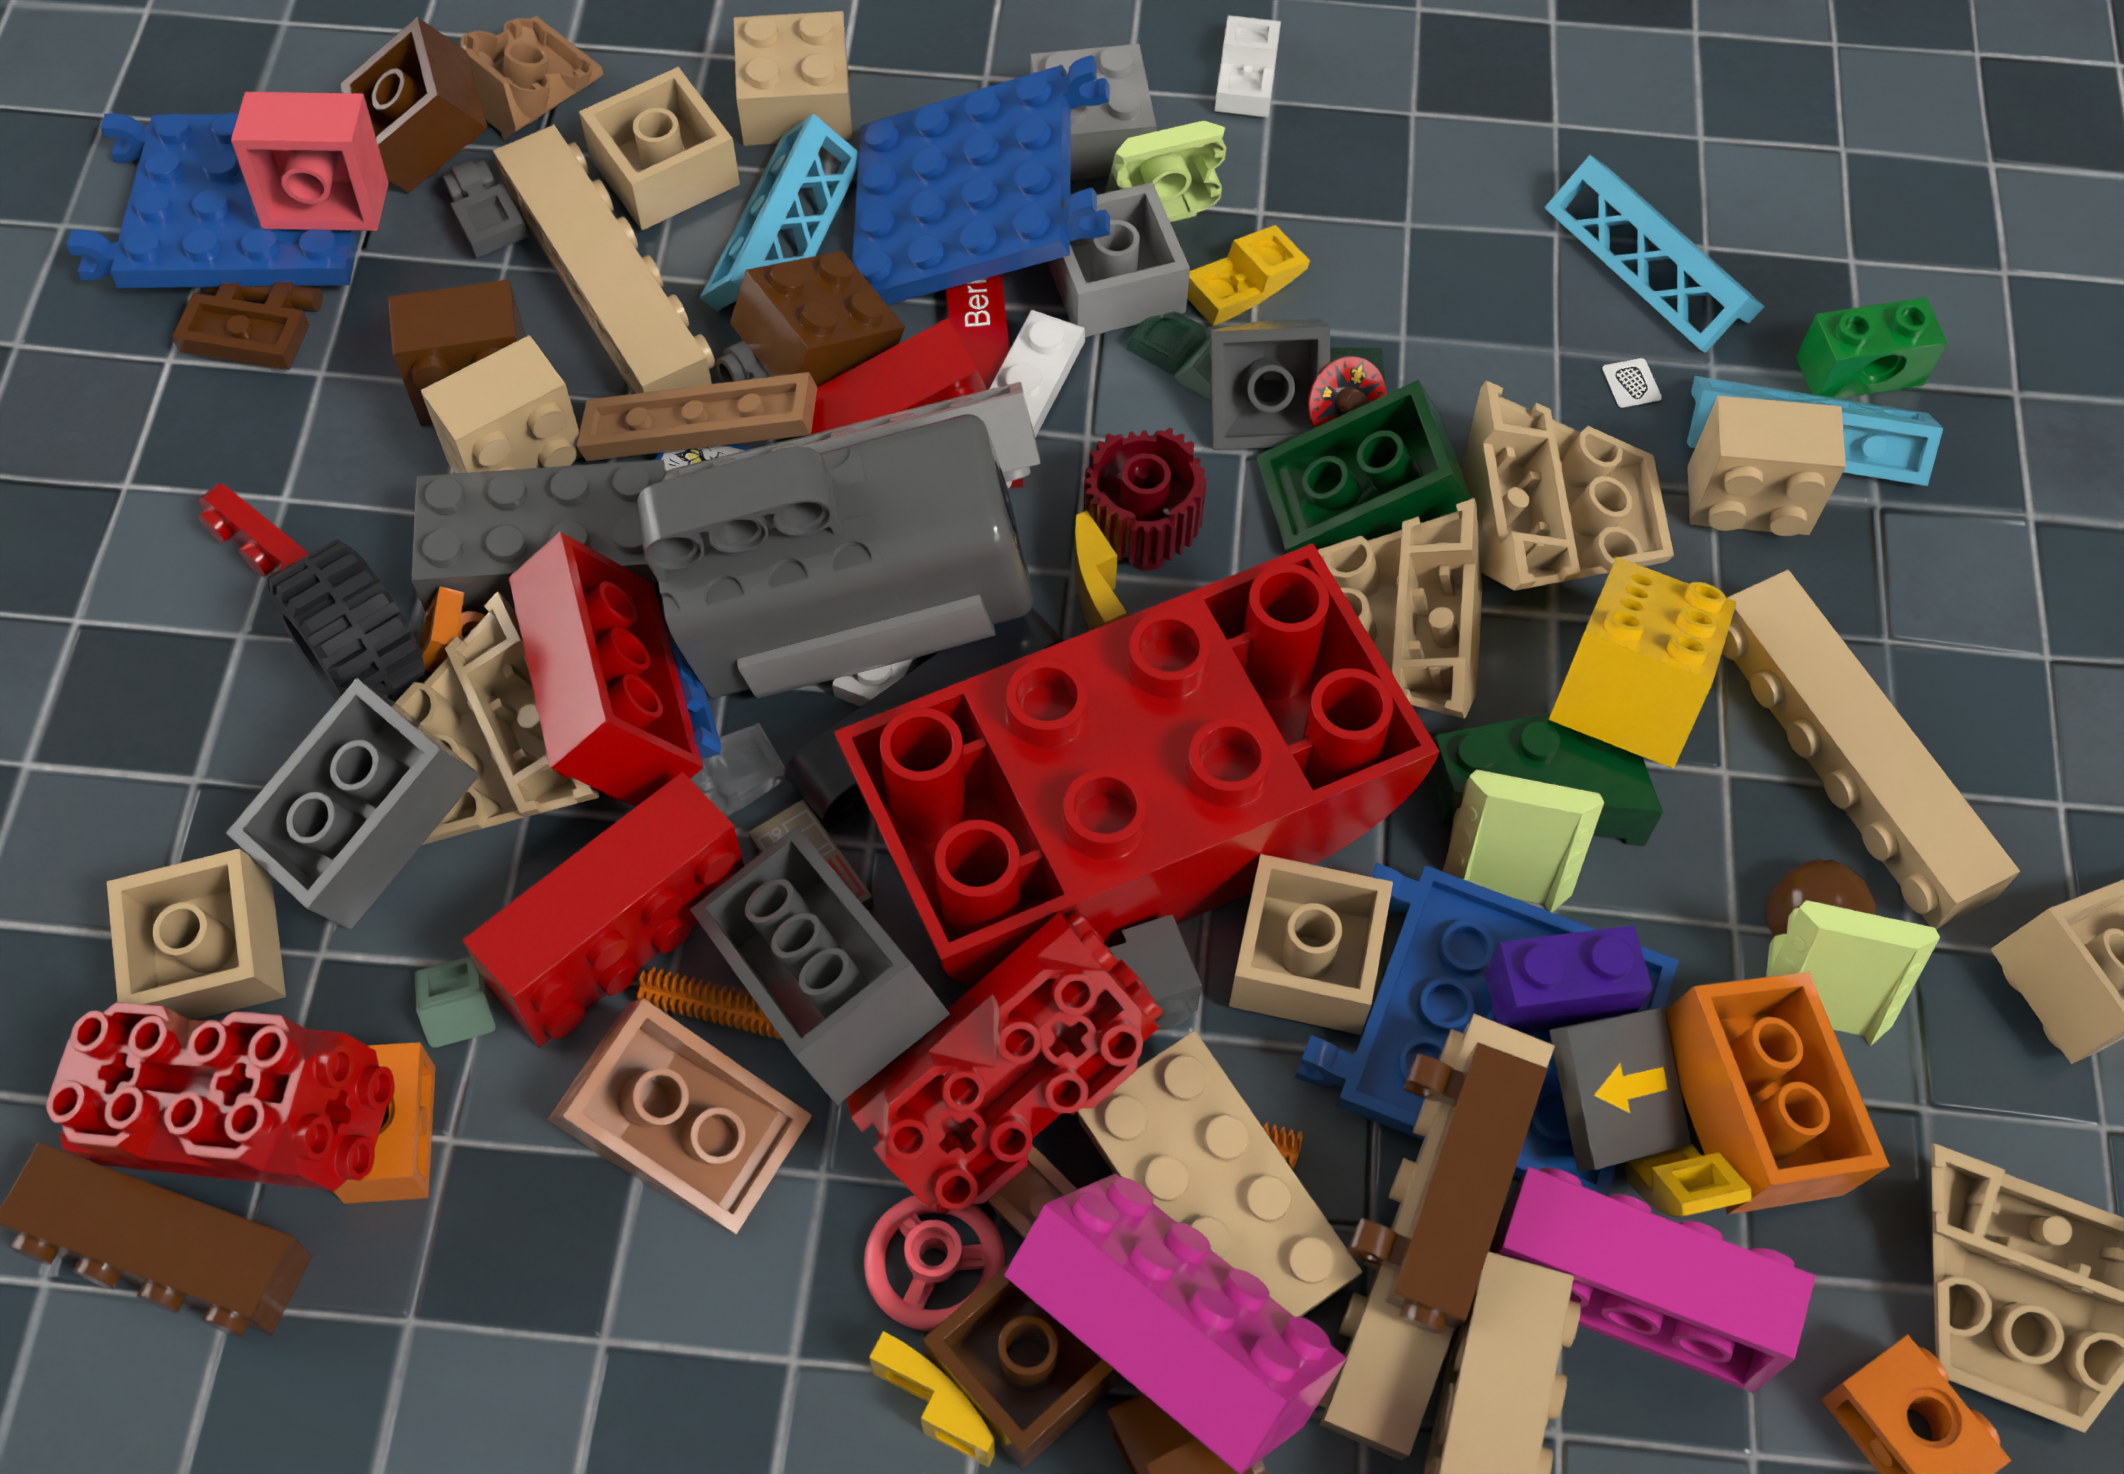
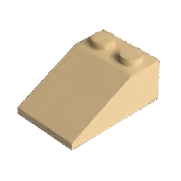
[1990,880,2124,1064]

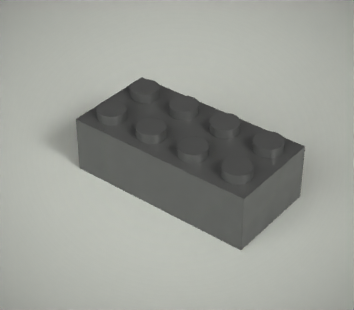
[411,460,667,615]
[690,826,950,1105]

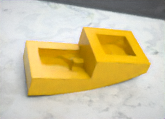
[1187,225,1310,326]
[1074,510,1127,631]
[1625,1144,1752,1217]
[869,1331,995,1467]

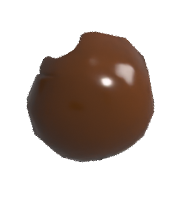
[1765,858,1877,937]

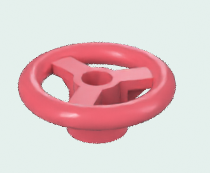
[864,1195,1005,1332]

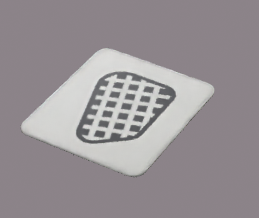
[1602,358,1662,408]

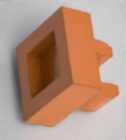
[419,586,485,672]

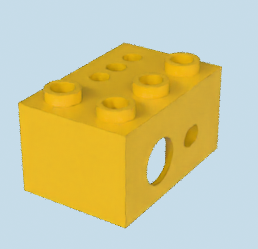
[1549,556,1737,769]

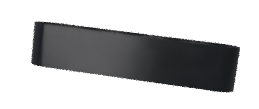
[784,607,1065,825]

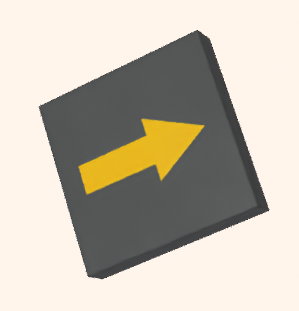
[1550,1007,1691,1171]

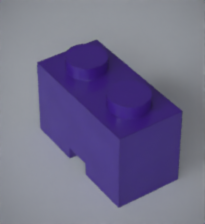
[1484,925,1653,1033]

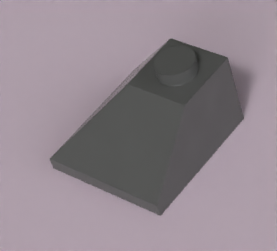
[1210,318,1330,450]

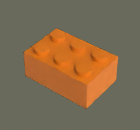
[1665,972,1890,1215]

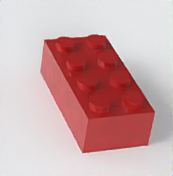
[509,532,704,807]
[462,771,744,1048]

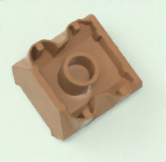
[460,16,604,141]

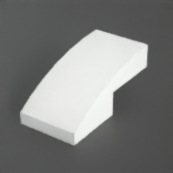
[1215,16,1281,117]

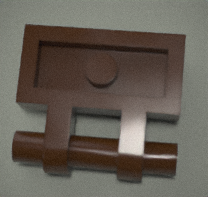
[172,282,323,370]

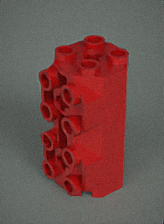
[847,909,1164,1215]
[46,1002,395,1191]

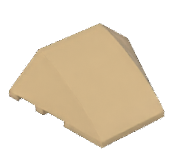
[1461,380,1674,591]
[1318,498,1482,719]
[395,591,600,845]
[1931,1143,2124,1433]

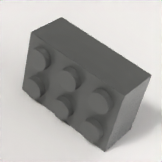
[226,678,480,930]

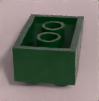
[1256,379,1472,553]

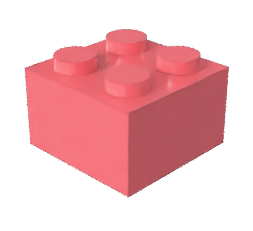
[231,92,389,231]

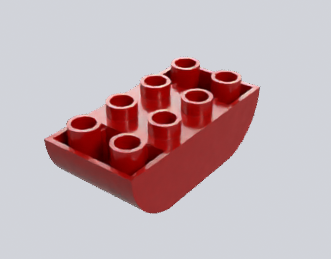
[834,543,1440,986]

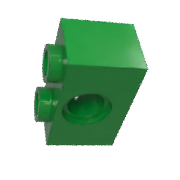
[1796,297,1948,399]

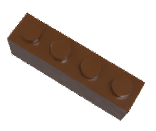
[0,1142,312,1338]

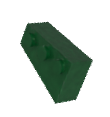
[1426,713,1663,846]

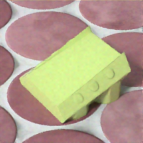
[1105,121,1226,222]
[1443,770,1604,912]
[1766,900,1940,1046]

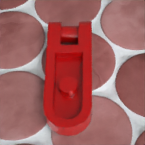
[198,483,309,577]

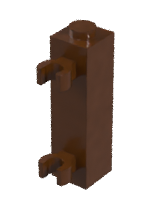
[1347,1042,1548,1334]

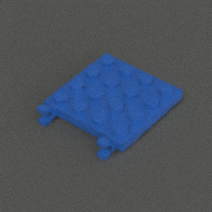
[852,55,1110,305]
[67,113,360,288]
[1295,862,1679,1196]

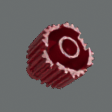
[1083,428,1207,571]

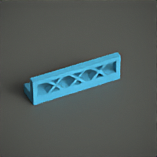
[700,113,859,312]
[1544,155,1765,353]
[1687,376,1943,486]

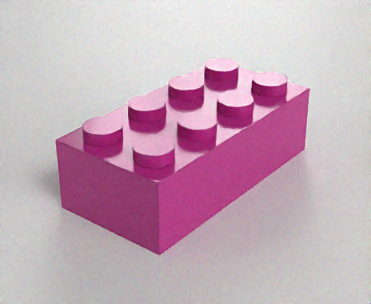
[1489,1166,1816,1393]
[1004,1173,1347,1474]

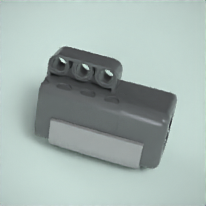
[637,414,1034,699]

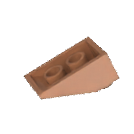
[547,998,812,1234]

